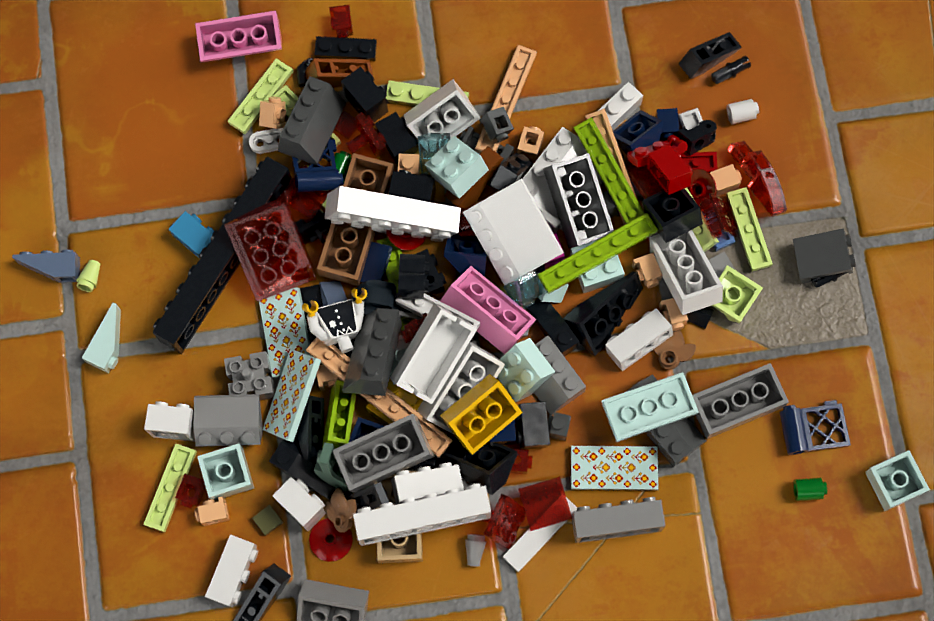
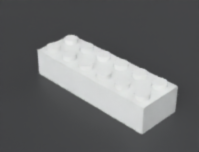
[325,186,461,242]
[353,484,491,546]

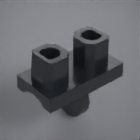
[294,209,331,246]

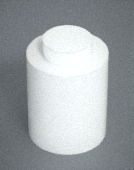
[726,99,759,124]

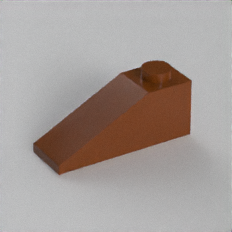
[305,58,374,88]
[444,146,504,209]

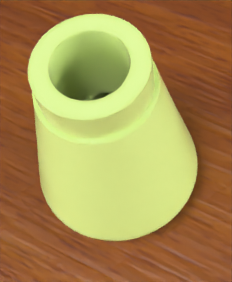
[76,260,101,292]

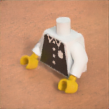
[302,288,367,353]

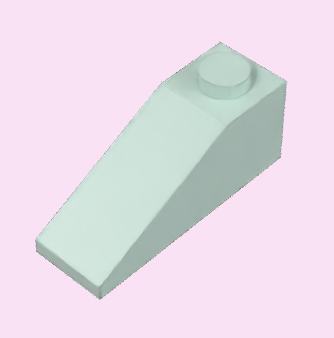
[82,303,121,373]

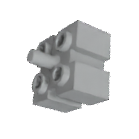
[224,351,275,400]

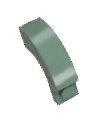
[314,442,374,494]

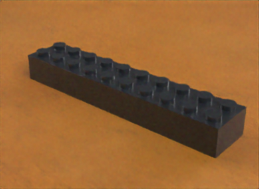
[153,156,293,354]

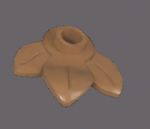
[654,330,696,370]
[325,488,356,532]

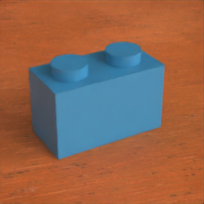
[168,211,215,259]

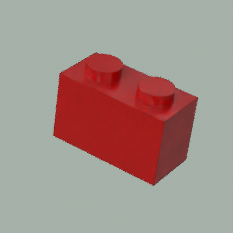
[647,145,693,195]

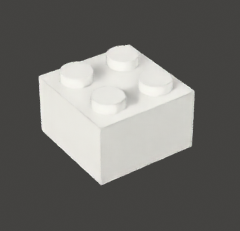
[144,401,195,442]
[273,477,326,532]

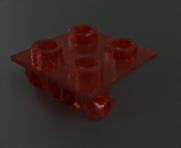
[278,165,332,219]
[699,193,737,238]
[518,477,572,531]

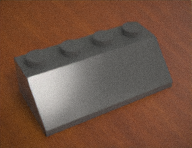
[278,76,346,166]
[543,153,614,248]
[342,308,402,396]
[626,374,707,467]

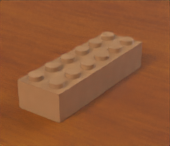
[317,153,394,286]

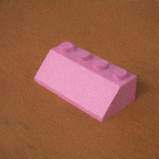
[195,11,282,62]
[440,266,536,354]

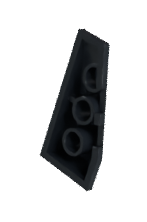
[563,271,643,356]
[269,435,352,501]
[434,435,517,495]

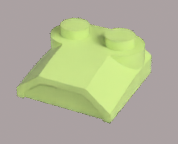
[712,265,763,324]

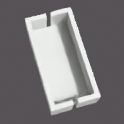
[390,303,477,404]

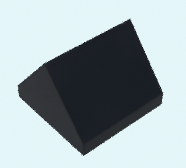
[688,307,714,329]

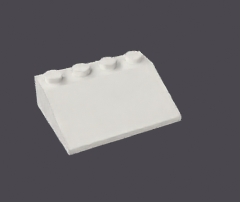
[523,127,603,231]
[463,179,564,286]

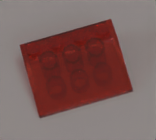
[224,197,316,301]

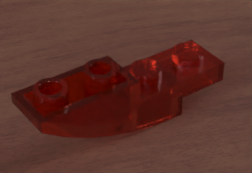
[727,141,787,216]

